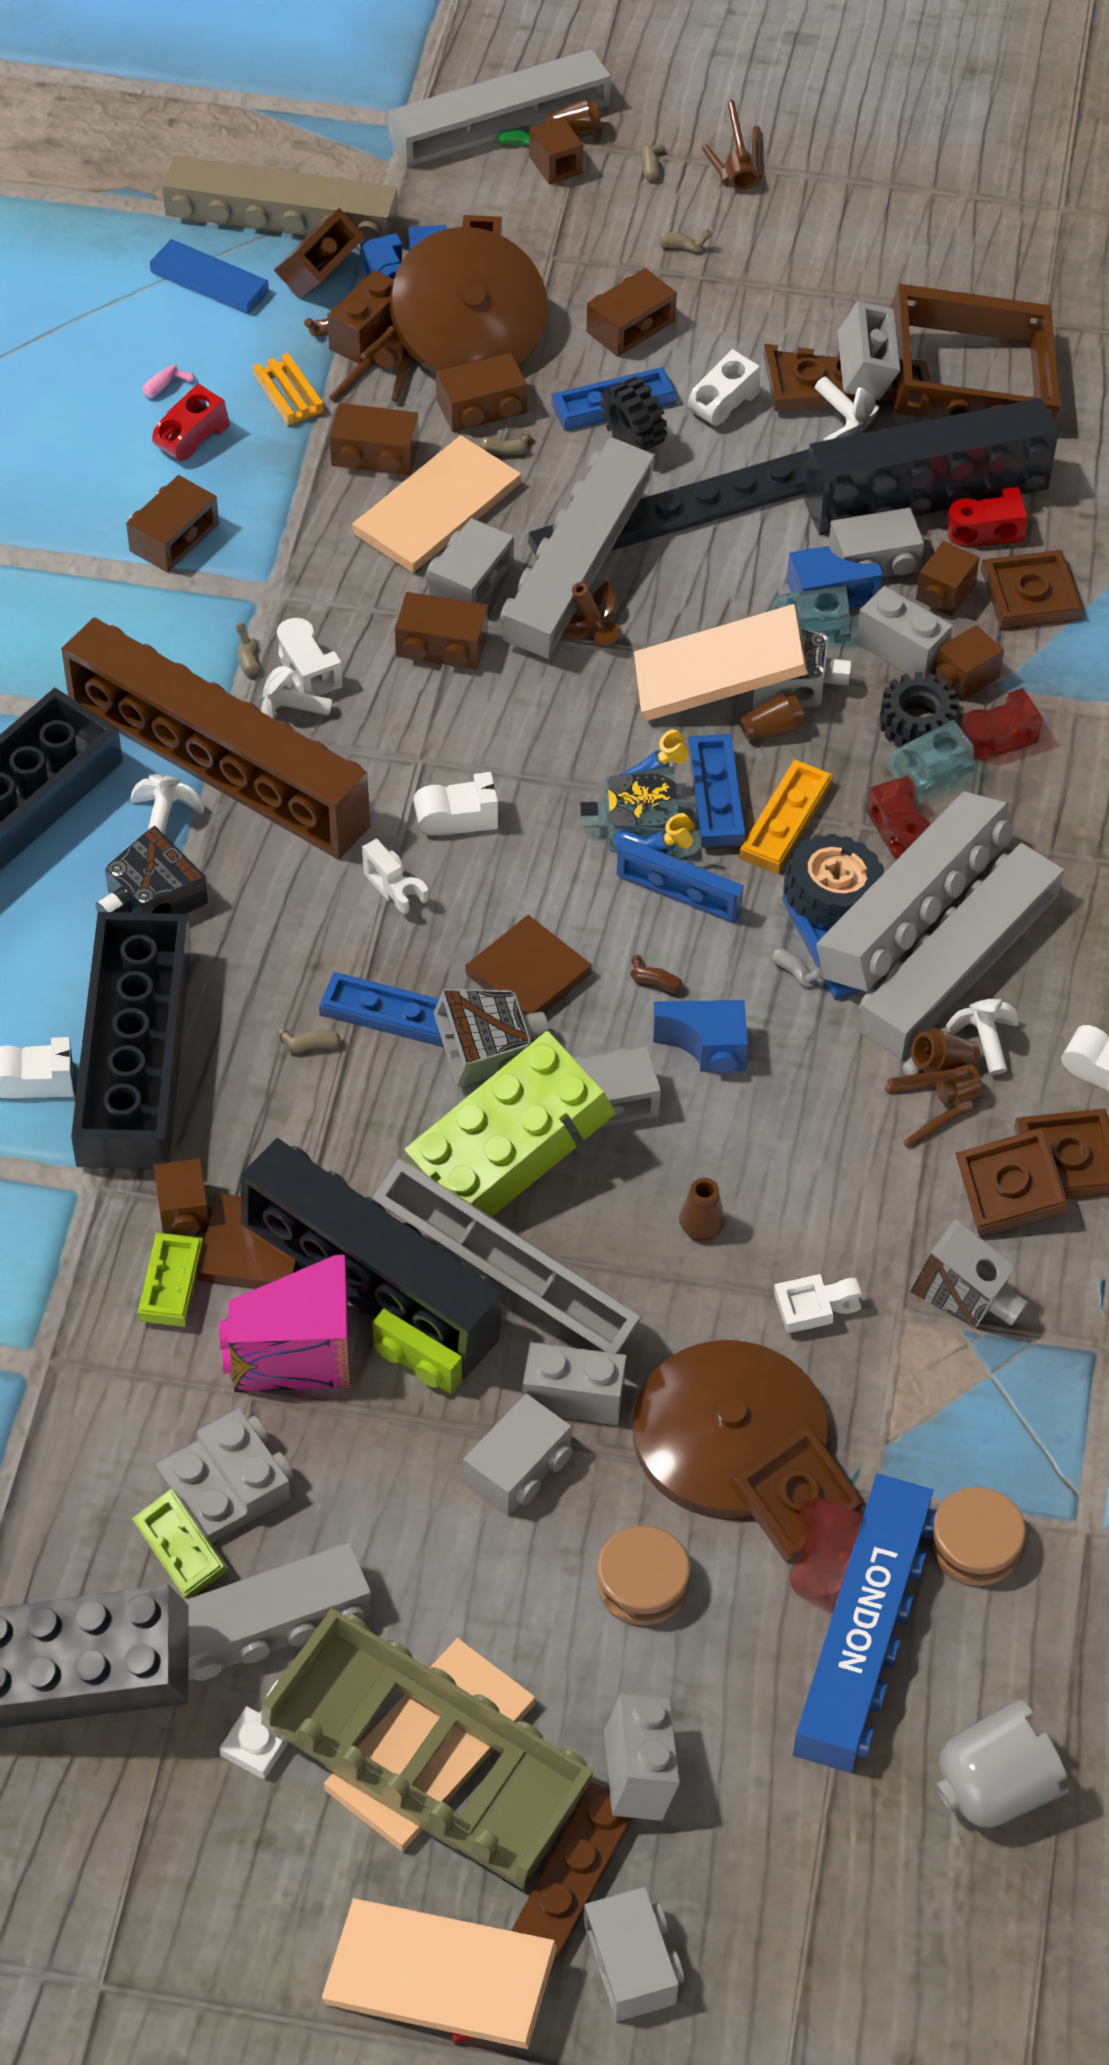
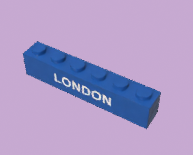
[793,1473,937,1773]

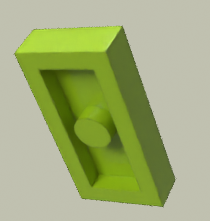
[372,1309,462,1394]

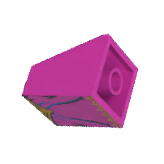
[219,1255,350,1392]

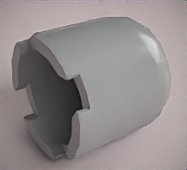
[935,1699,1069,1828]

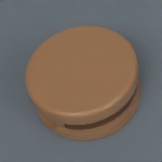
[930,1487,1026,1586]
[597,1526,690,1626]

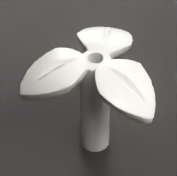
[815,377,879,441]
[261,666,332,719]
[131,774,204,835]
[945,999,1019,1075]

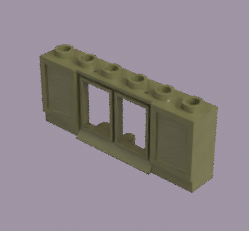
[261,1608,593,1890]

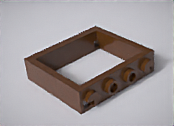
[890,283,1061,422]

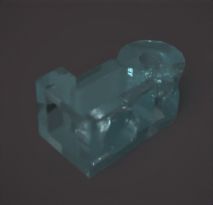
[771,586,851,643]
[887,719,974,795]

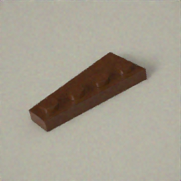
[764,344,931,411]

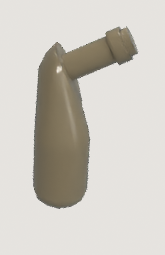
[640,143,665,181]
[659,229,712,253]
[479,432,532,456]
[235,622,259,677]
[277,1028,340,1054]

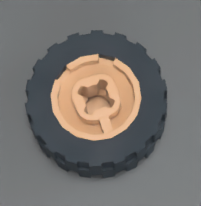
[783,834,884,929]

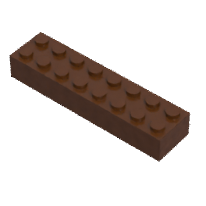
[61,617,370,860]

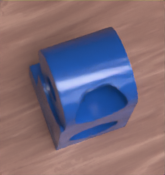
[360,233,402,279]

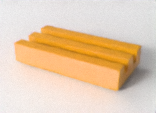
[253,353,324,426]

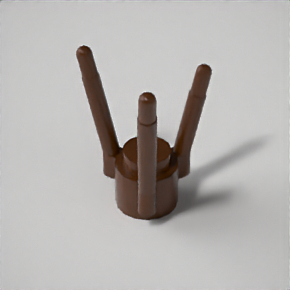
[702,100,763,190]
[330,326,413,402]
[885,1063,983,1147]

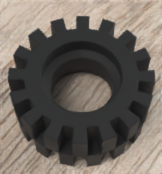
[600,376,667,451]
[879,672,959,752]

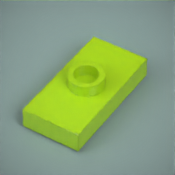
[137,1232,203,1327]
[132,1489,229,1599]

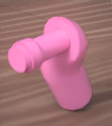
[142,364,195,398]

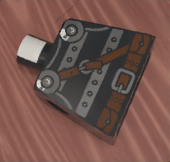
[95,825,208,914]

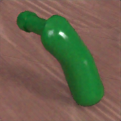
[497,123,543,146]

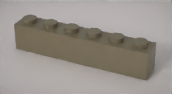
[163,156,398,242]

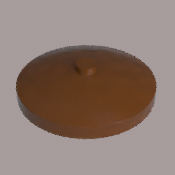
[390,227,548,374]
[633,1340,828,1520]

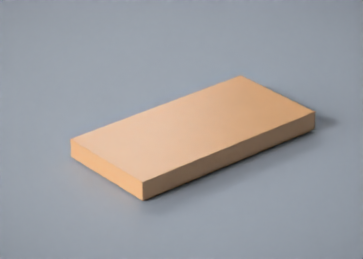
[352,435,521,573]
[634,604,808,721]
[324,1638,535,1852]
[322,1898,557,2049]

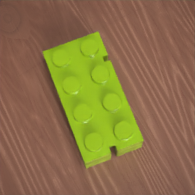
[404,1030,616,1217]

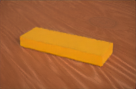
[739,759,833,874]

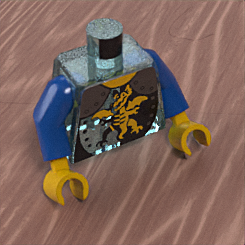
[580,730,695,858]

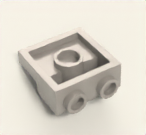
[155,1408,293,1543]

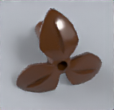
[562,581,622,646]

